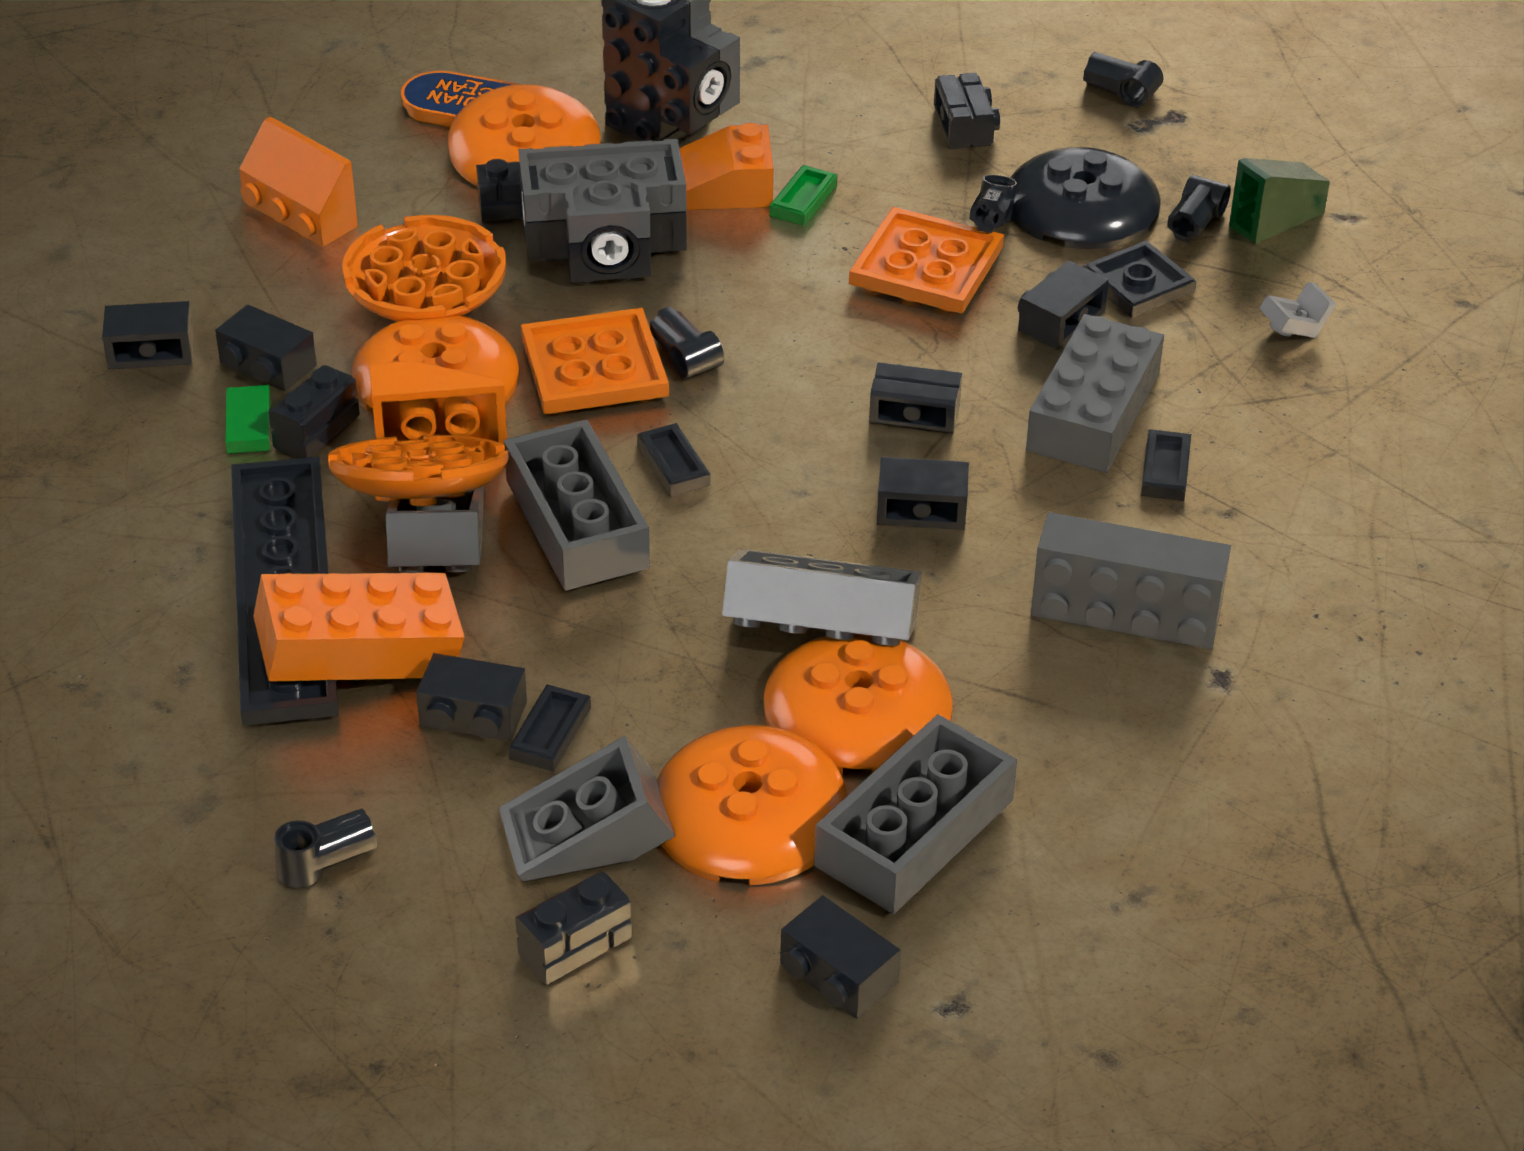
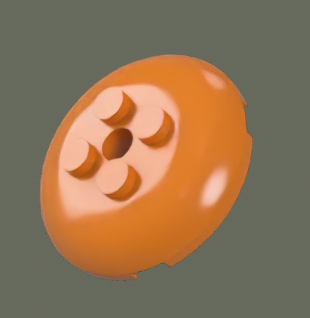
[448,84,601,186]
[342,215,506,321]
[351,316,519,410]
[328,435,508,506]
[764,633,953,774]
[657,725,847,886]

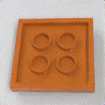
[849,207,1004,314]
[521,307,669,414]

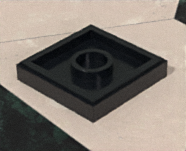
[1083,240,1197,318]

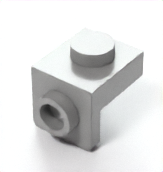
[1259,282,1335,338]

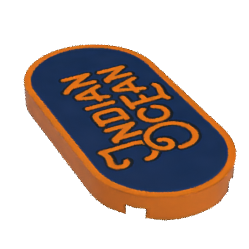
[400,71,518,127]

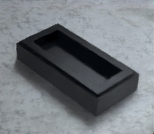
[637,423,711,497]
[1141,429,1192,501]
[509,684,591,772]

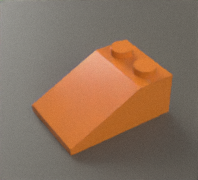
[679,123,774,210]
[369,361,507,445]

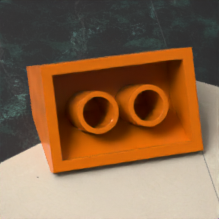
[239,116,358,247]

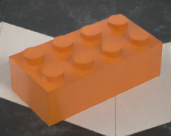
[253,573,465,681]

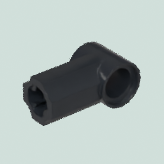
[1083,52,1164,107]
[1167,174,1231,242]
[969,175,1017,233]
[650,306,724,379]
[274,808,377,888]

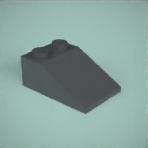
[386,486,485,573]
[499,736,675,881]

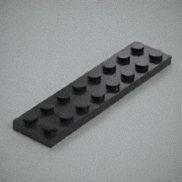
[231,456,339,725]

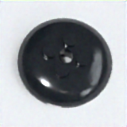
[1010,147,1161,249]

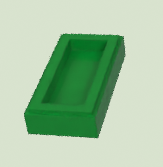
[769,165,837,226]
[225,385,271,454]

